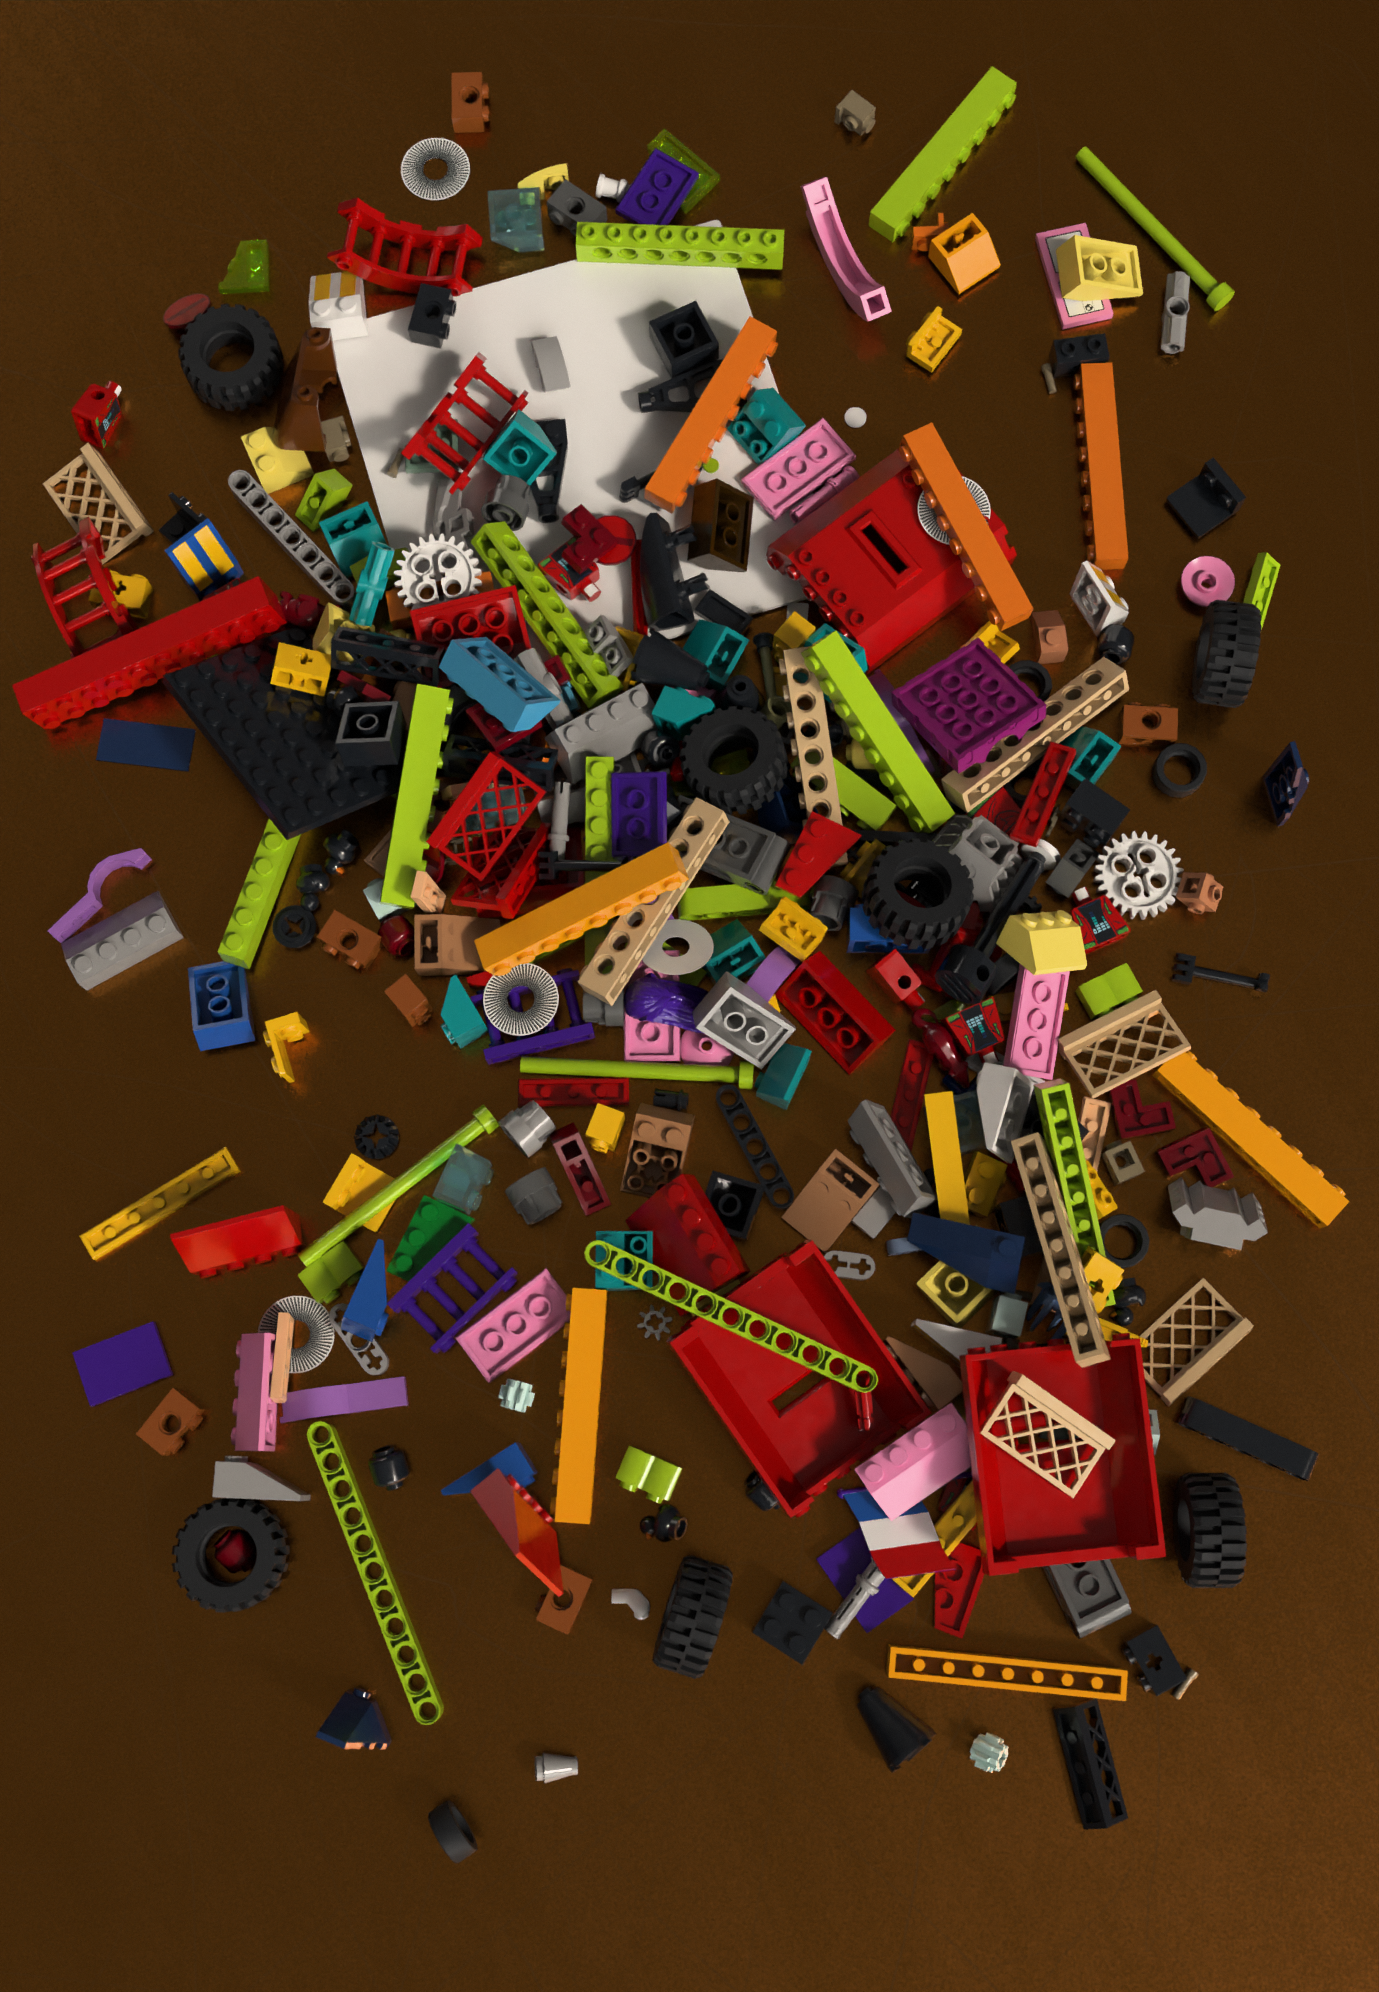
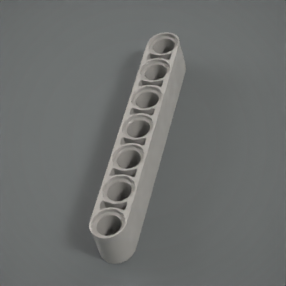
[228,470,356,612]

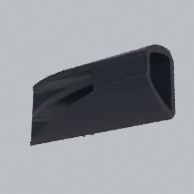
[640,513,710,631]

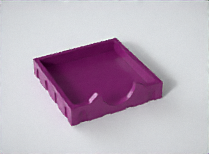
[891,638,1046,774]

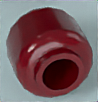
[378,915,415,956]
[213,1529,257,1573]

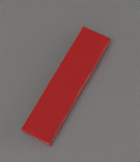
[1010,741,1076,848]
[890,1039,934,1151]
[518,1078,629,1108]

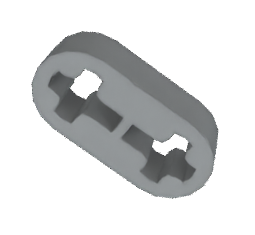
[824,1251,875,1281]

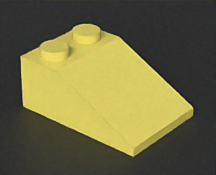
[1056,235,1143,301]

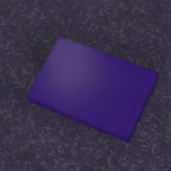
[615,148,699,225]
[611,772,667,857]
[72,1321,173,1407]
[816,1527,914,1633]

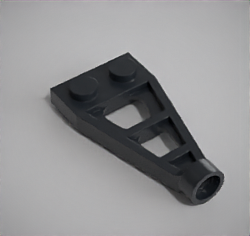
[638,359,747,413]
[530,419,568,523]

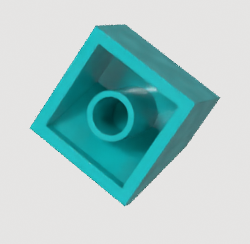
[483,409,557,485]
[440,975,488,1049]
[754,1043,812,1110]

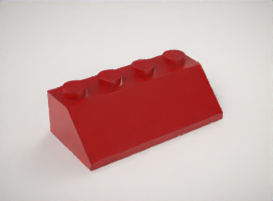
[775,951,896,1075]

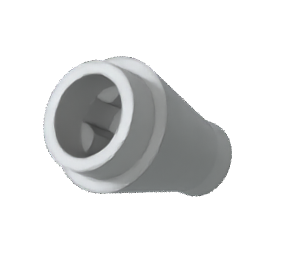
[535,1753,578,1784]

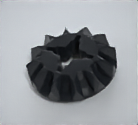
[272,905,316,949]
[354,1114,399,1159]

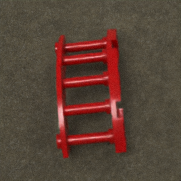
[327,197,483,297]
[401,352,528,495]
[31,516,139,659]

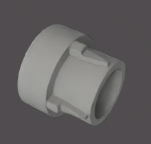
[498,1100,556,1158]

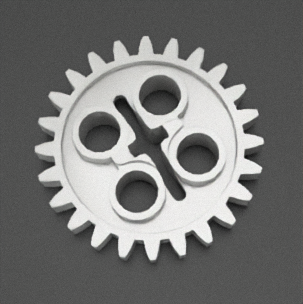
[394,533,482,610]
[1093,831,1184,920]

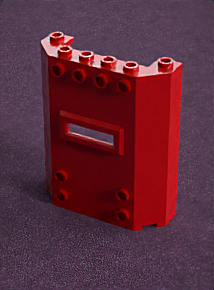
[766,448,1017,676]
[666,1240,931,1518]
[959,1333,1166,1576]

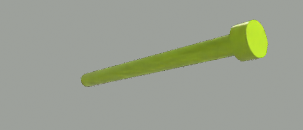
[1075,147,1235,311]
[520,1056,754,1089]
[297,1104,500,1267]

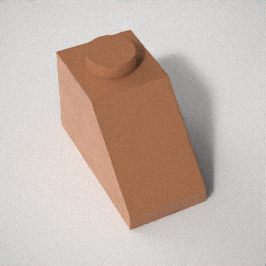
[1030,610,1068,664]

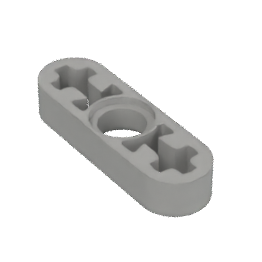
[329,1303,389,1376]

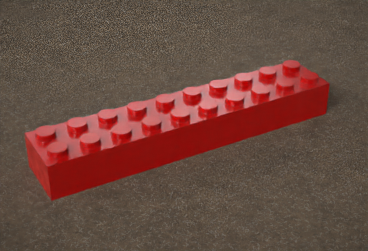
[12,576,287,729]

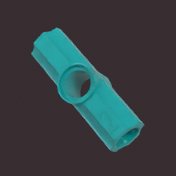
[349,542,395,627]

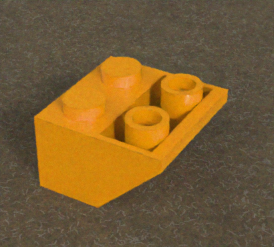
[928,213,1000,294]

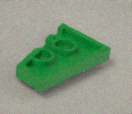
[386,1195,475,1282]

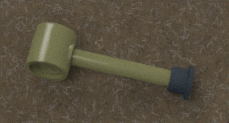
[753,632,791,730]

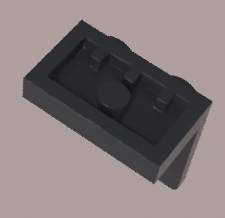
[1166,458,1246,538]
[159,492,207,544]

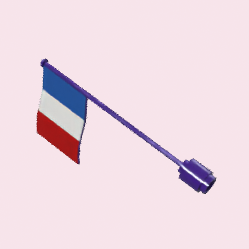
[837,1471,972,1579]

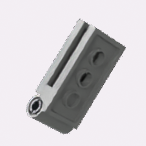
[667,795,791,895]
[1042,1559,1131,1639]

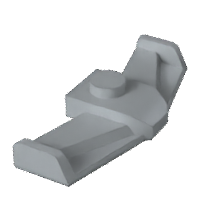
[432,472,477,569]

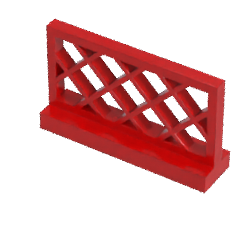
[426,751,547,881]
[451,822,551,919]

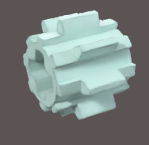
[498,1379,535,1413]
[970,1732,1009,1773]

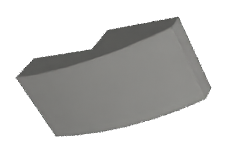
[531,336,571,393]
[584,615,634,677]
[851,1186,896,1239]

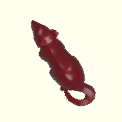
[279,591,343,630]
[911,1008,969,1088]

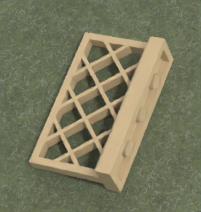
[43,443,154,565]
[1058,990,1191,1099]
[1139,1278,1254,1407]
[979,1371,1116,1498]

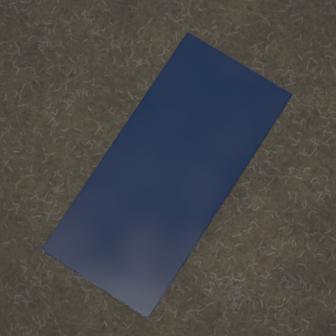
[96,718,196,771]

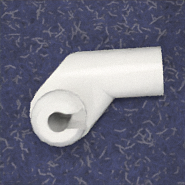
[612,1589,651,1620]

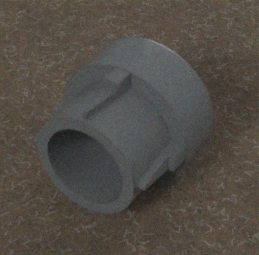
[481,474,530,531]
[809,875,859,931]
[583,988,624,1026]
[505,1167,562,1225]

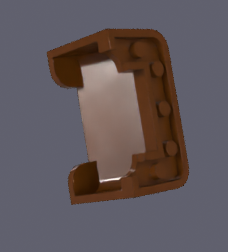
[273,327,339,452]

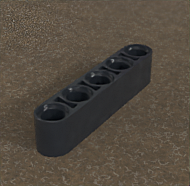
[716,1084,794,1211]
[1177,1396,1319,1482]

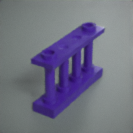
[471,968,595,1065]
[387,1223,518,1354]

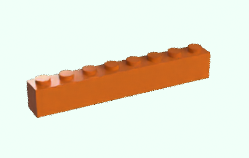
[644,316,778,514]
[1073,362,1129,570]
[899,422,1034,632]

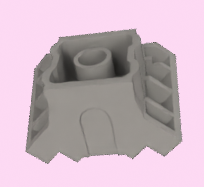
[933,815,1023,912]
[1168,1177,1268,1250]

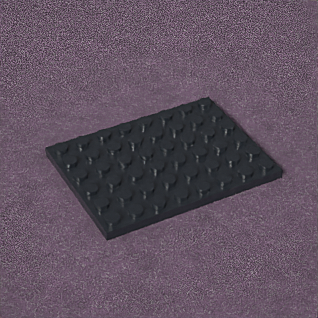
[162,627,404,840]

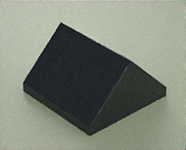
[705,1171,765,1240]

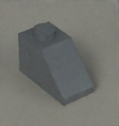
[1046,838,1100,897]

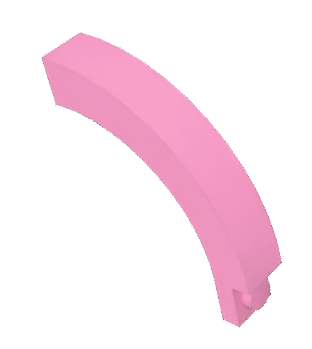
[800,177,892,321]

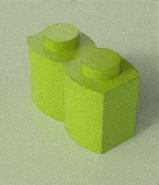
[1075,963,1143,1020]
[298,1241,365,1304]
[615,1445,683,1504]

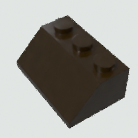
[687,479,754,572]

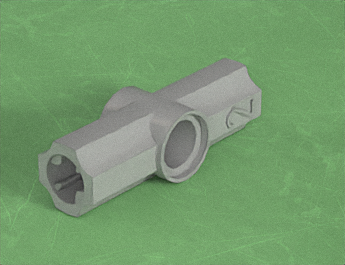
[1161,271,1190,354]
[514,648,574,730]

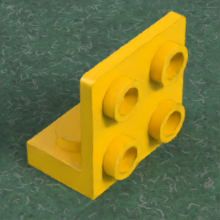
[263,1012,310,1083]
[323,1153,395,1232]

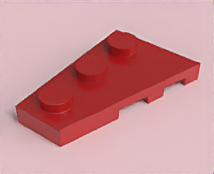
[775,811,862,899]
[934,1543,984,1639]

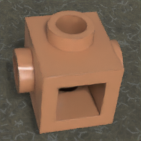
[1176,872,1223,914]

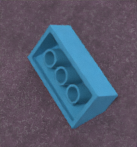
[439,637,561,732]

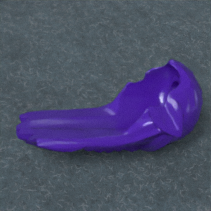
[624,973,708,1034]

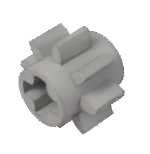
[637,1305,672,1341]

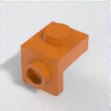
[911,213,949,251]

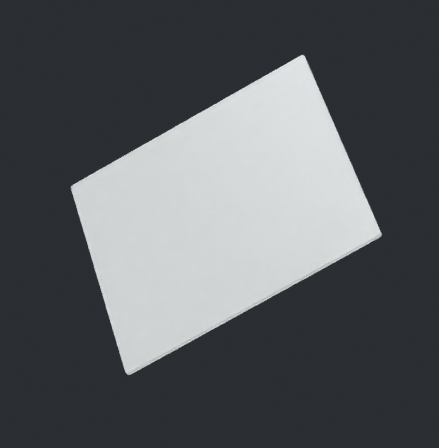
[333,220,813,691]

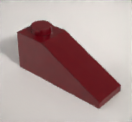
[549,1122,611,1216]

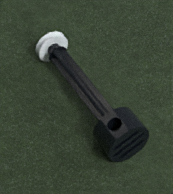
[935,839,1061,1004]

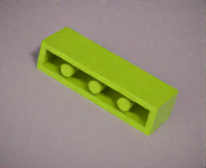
[790,752,897,831]

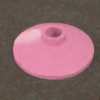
[1181,556,1235,607]
[680,1030,734,1066]

